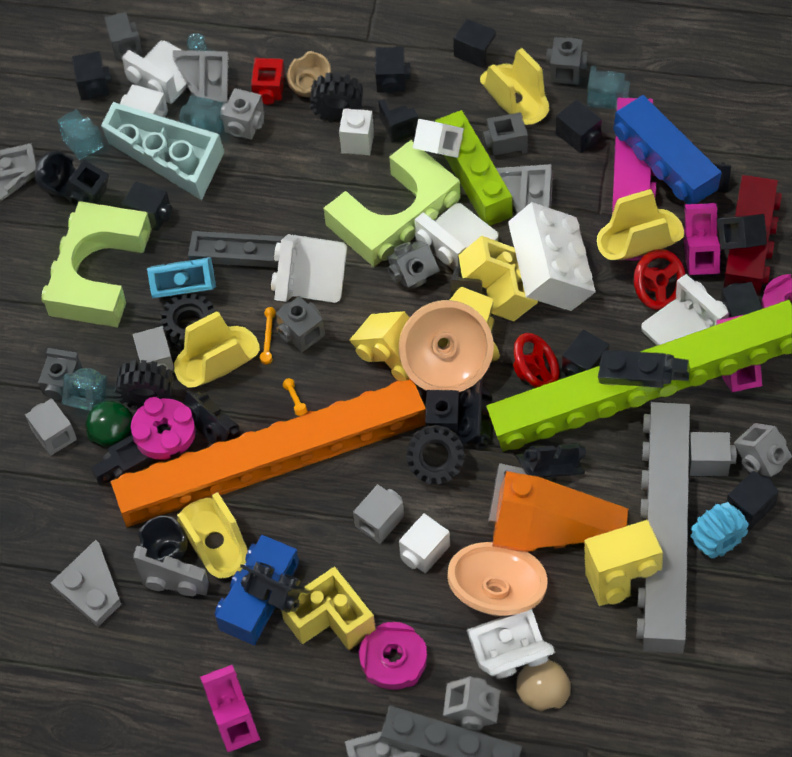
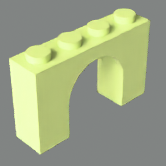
[324,140,460,267]
[41,201,152,328]

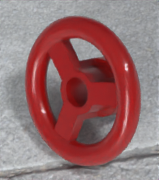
[634,249,685,310]
[513,333,560,388]

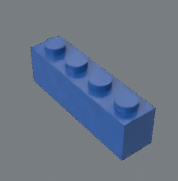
[613,95,722,205]

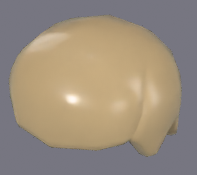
[287,51,331,98]
[516,660,571,712]

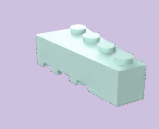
[101,102,225,200]

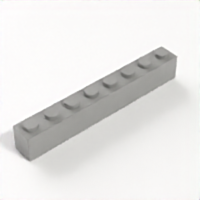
[636,402,690,654]

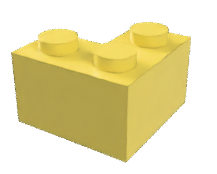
[458,236,538,321]
[349,311,410,381]
[585,520,663,606]
[281,567,376,650]

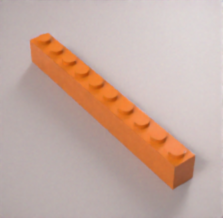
[111,379,426,528]

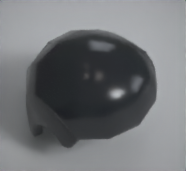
[35,151,76,197]
[138,515,188,562]

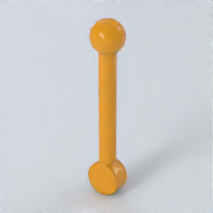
[260,307,276,365]
[283,378,307,416]

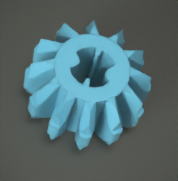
[691,502,749,558]

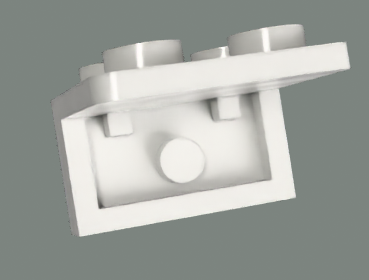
[122,41,188,104]
[415,203,498,270]
[271,234,347,303]
[641,274,729,346]
[467,609,555,678]

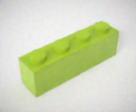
[435,110,512,226]

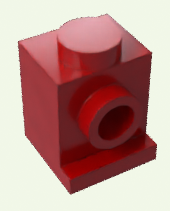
[251,58,286,104]

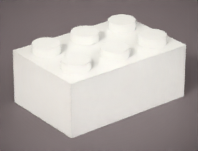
[508,202,596,311]

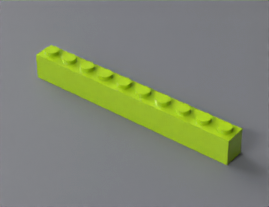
[486,300,792,452]

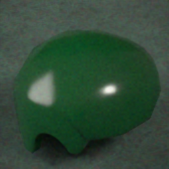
[85,401,133,448]

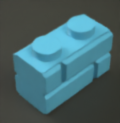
[147,257,216,298]

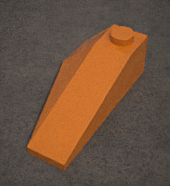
[492,471,628,552]

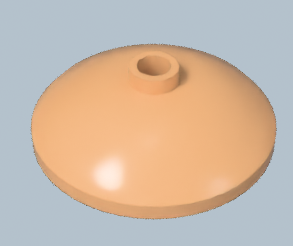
[399,300,494,392]
[448,542,548,616]

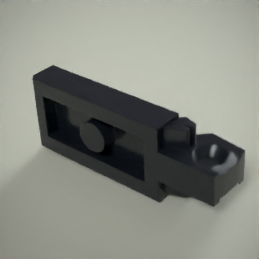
[598,350,690,388]
[91,424,170,485]

